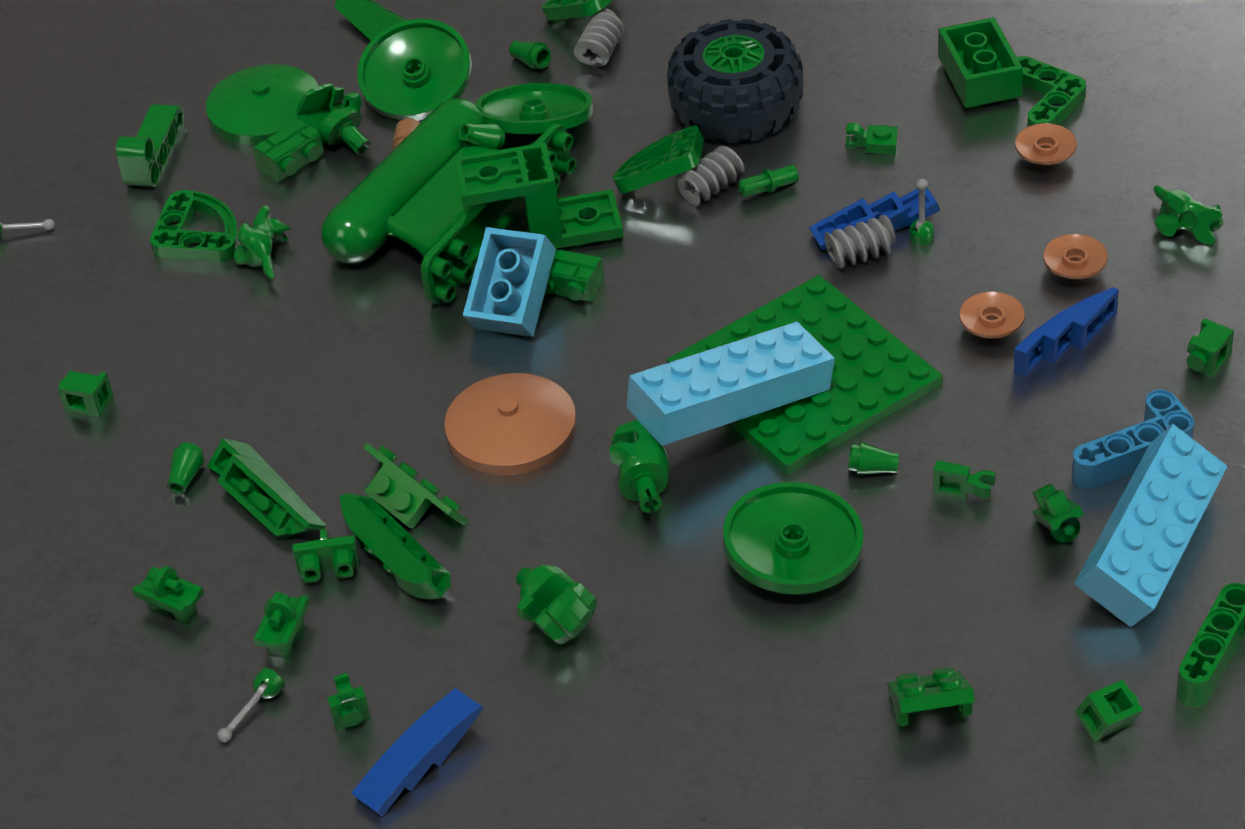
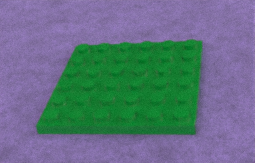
[667,275,943,475]

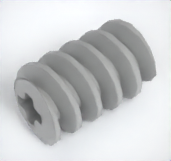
[574,8,624,67]
[677,146,745,206]
[824,215,895,269]

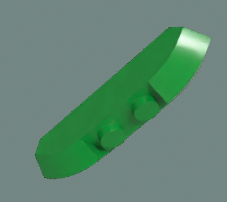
[340,493,451,599]

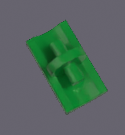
[1032,483,1084,543]
[293,528,360,583]
[132,566,204,623]
[254,592,310,658]

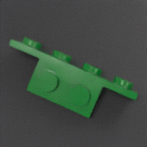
[363,443,468,529]

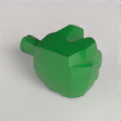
[297,83,371,155]
[609,420,670,513]
[516,564,597,644]

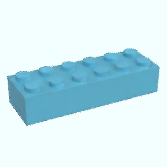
[626,322,835,446]
[1074,424,1228,627]

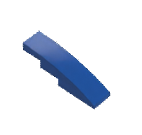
[809,188,941,250]
[1013,287,1119,377]
[351,688,484,817]

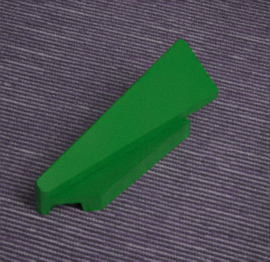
[334,0,407,40]
[207,438,326,538]

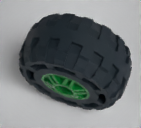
[667,19,803,143]

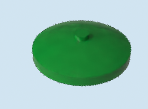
[357,18,472,121]
[206,64,318,145]
[475,83,593,134]
[723,482,864,594]

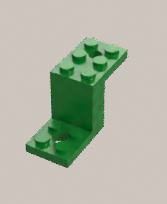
[454,142,624,249]

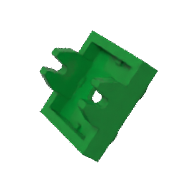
[887,668,975,726]

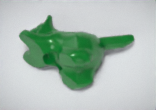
[1153,185,1223,245]
[234,205,290,279]

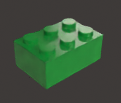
[938,17,1023,108]

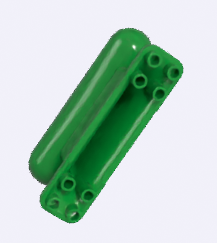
[321,98,577,305]

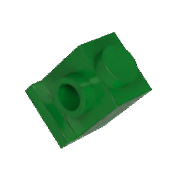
[1186,318,1234,377]
[58,371,113,417]
[1075,679,1143,742]

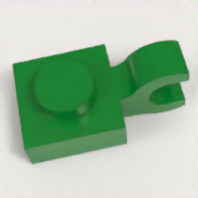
[845,123,898,155]
[933,460,996,500]
[327,673,371,731]

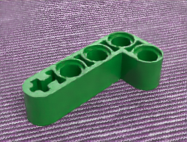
[116,104,184,187]
[1176,582,1245,707]

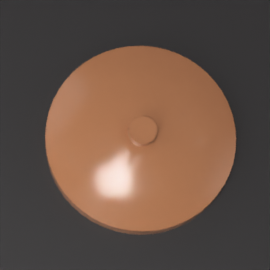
[444,373,577,475]

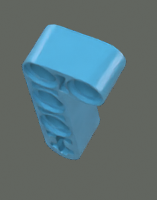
[1072,389,1194,490]

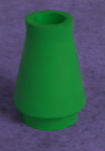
[509,40,551,70]
[459,123,505,149]
[167,442,204,494]
[848,442,899,475]

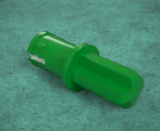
[738,164,799,197]

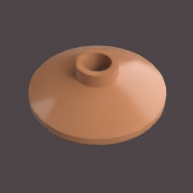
[1015,123,1077,165]
[1043,234,1108,279]
[959,292,1025,338]

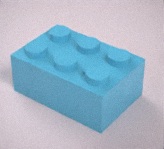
[463,227,556,337]

